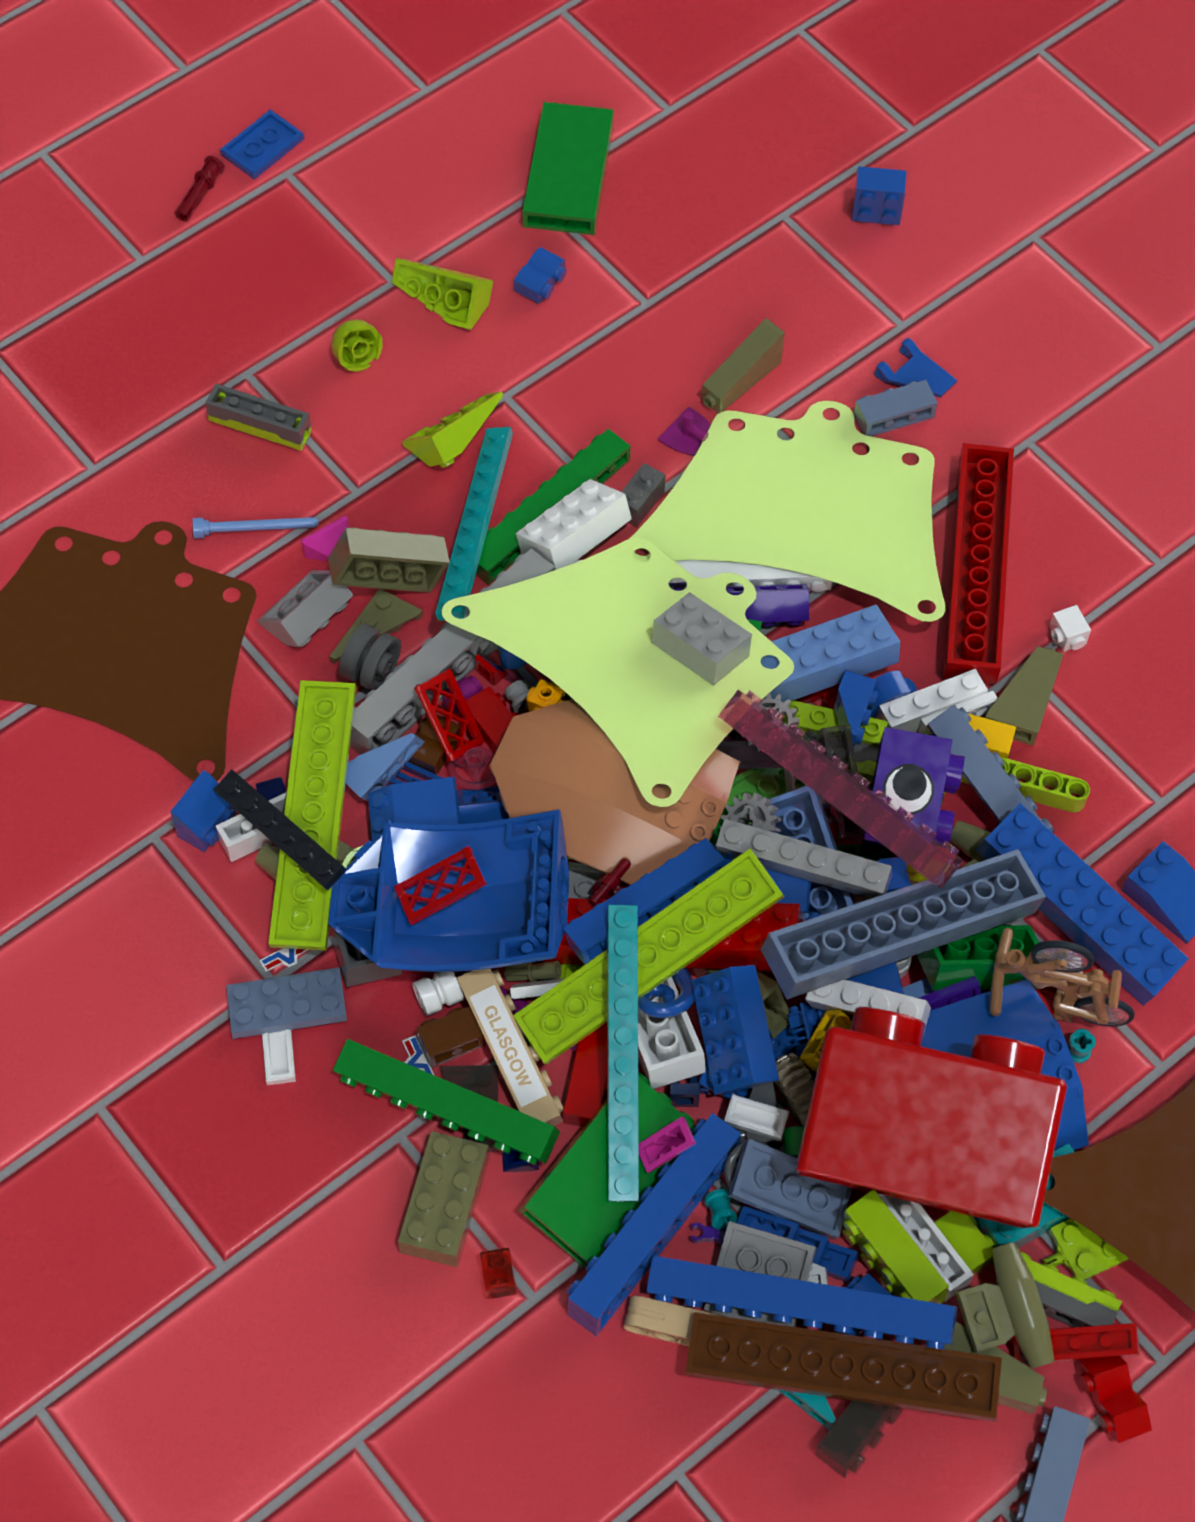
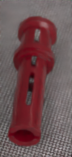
[175,156,225,222]

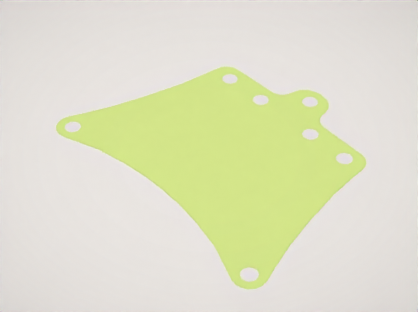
[630,401,945,622]
[441,538,794,807]

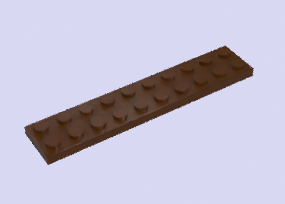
[685,1312,1002,1422]

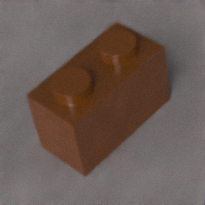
[416,1006,484,1068]

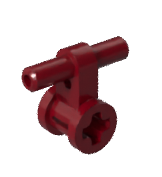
[589,858,631,906]

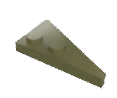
[329,589,423,664]

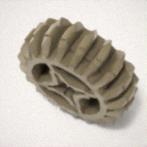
[775,1053,815,1127]

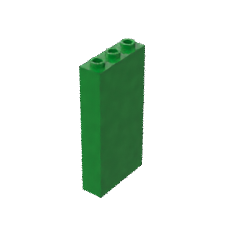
[523,102,614,235]
[517,1073,696,1269]

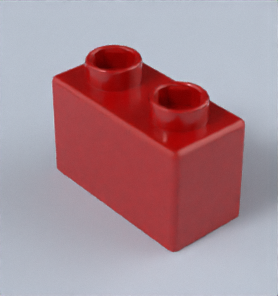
[795,1006,1067,1228]

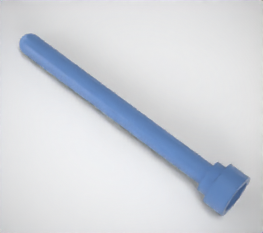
[193,517,319,539]

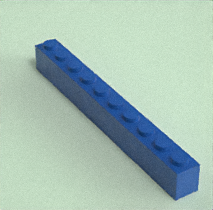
[647,1256,958,1350]

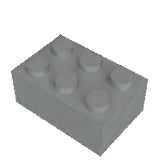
[651,592,752,686]

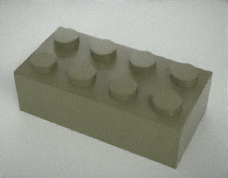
[328,527,450,593]
[398,1131,489,1267]

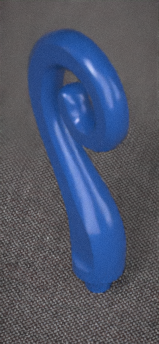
[638,968,695,1018]

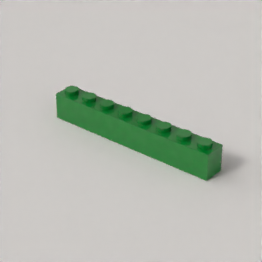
[476,428,631,586]
[333,1039,560,1165]

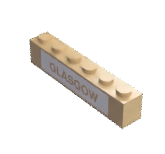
[457,968,564,1126]

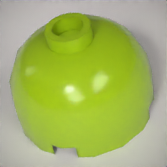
[331,319,383,372]

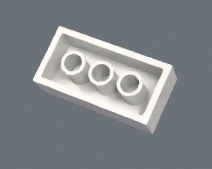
[516,479,632,570]
[638,977,706,1089]

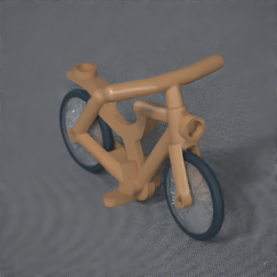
[990,928,1135,1026]

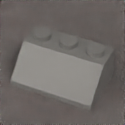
[257,570,353,647]

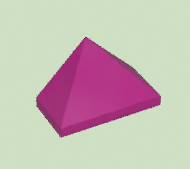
[301,516,349,562]
[638,1117,696,1173]

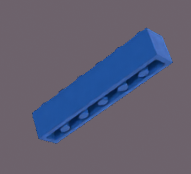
[563,838,726,965]

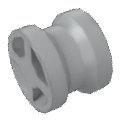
[504,680,531,713]

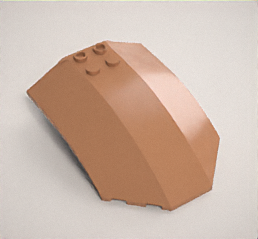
[489,699,740,886]

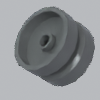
[339,623,401,691]

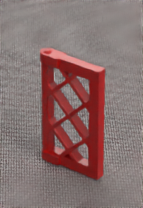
[414,668,485,762]
[394,845,487,925]

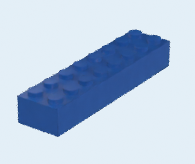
[976,803,1189,1006]
[567,1113,741,1337]

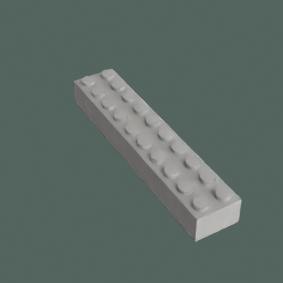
[350,548,555,755]

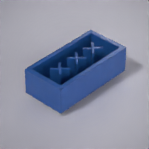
[691,965,779,1095]

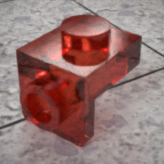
[480,1248,517,1299]

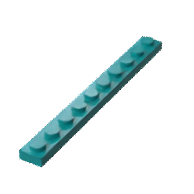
[435,427,513,621]
[607,905,639,1202]

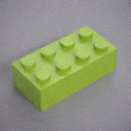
[842,1190,949,1304]

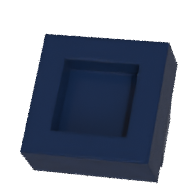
[670,1075,700,1107]

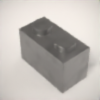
[621,463,666,528]

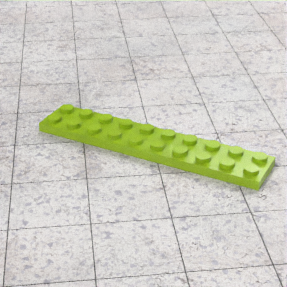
[269,680,356,951]
[513,848,785,1065]

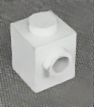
[1049,605,1091,652]

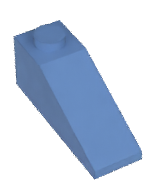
[346,733,425,802]

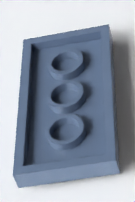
[226,967,347,1039]
[728,1139,853,1240]

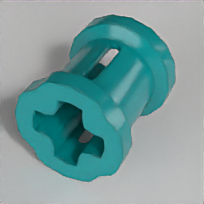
[1067,1029,1096,1064]
[704,1189,737,1229]

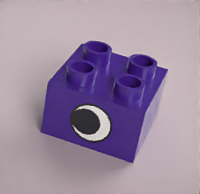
[861,727,965,858]

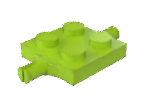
[1042,1218,1129,1281]

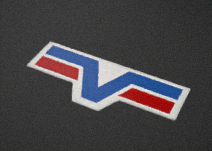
[259,948,308,972]
[402,1035,434,1075]

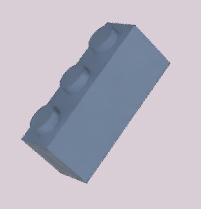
[854,380,938,437]

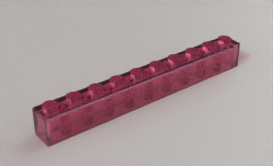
[718,690,964,888]

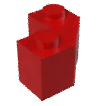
[1080,1357,1152,1443]

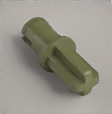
[504,961,562,982]

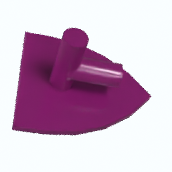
[658,407,711,456]

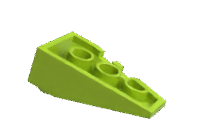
[392,258,494,329]
[402,391,504,468]

